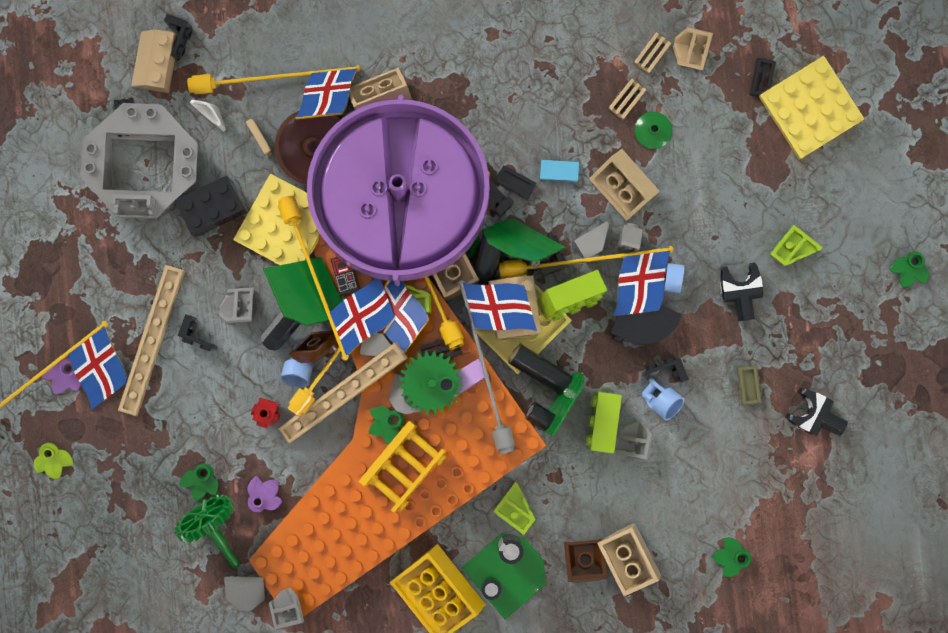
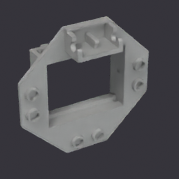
[80,103,198,219]

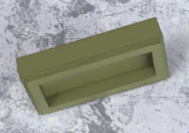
[736,365,762,405]

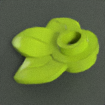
[33,443,73,480]

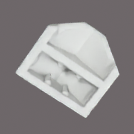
[190,100,226,132]

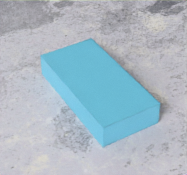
[540,160,579,182]

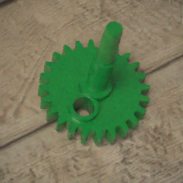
[399,351,463,415]
[174,494,240,569]

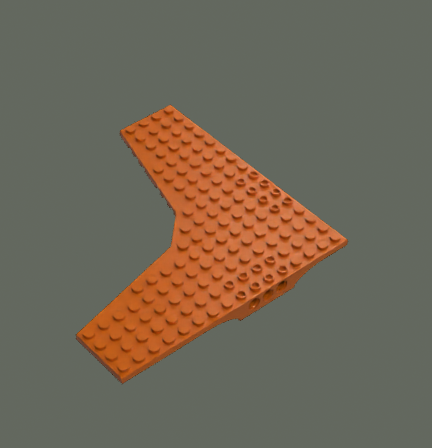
[249,237,547,617]

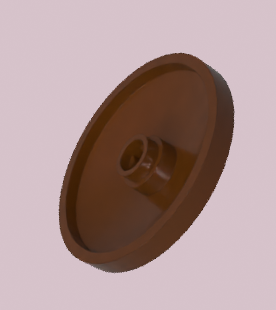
[274,111,340,185]

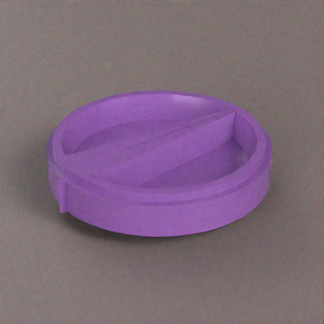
[307,94,490,286]

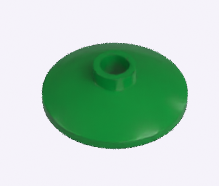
[634,112,672,149]

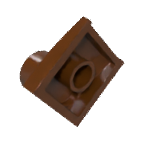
[289,330,339,363]
[564,538,607,583]

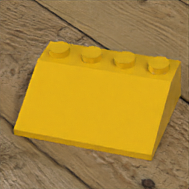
[389,544,486,633]

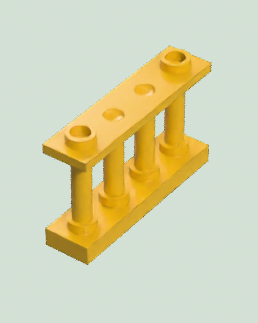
[358,421,447,512]

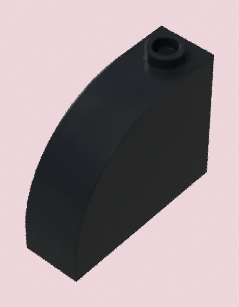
[609,305,682,345]

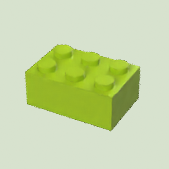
[537,270,608,321]
[585,392,622,454]

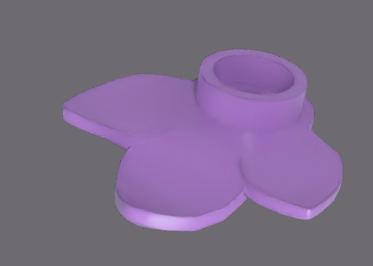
[42,358,81,394]
[248,476,283,512]

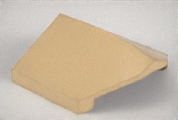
[673,27,713,70]

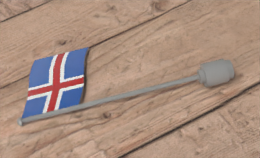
[458,280,537,454]

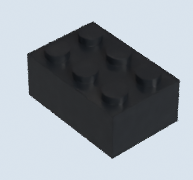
[175,175,247,237]

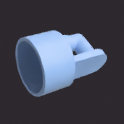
[664,263,684,294]
[281,343,314,388]
[642,377,684,421]

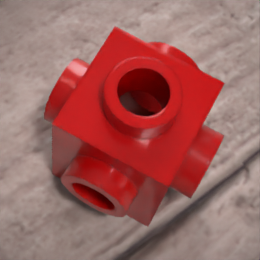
[251,398,281,428]

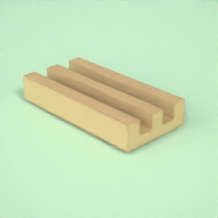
[633,32,671,74]
[608,78,646,120]
[246,119,273,158]

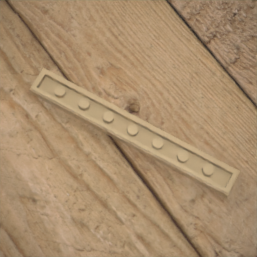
[118,265,185,416]
[278,342,408,444]

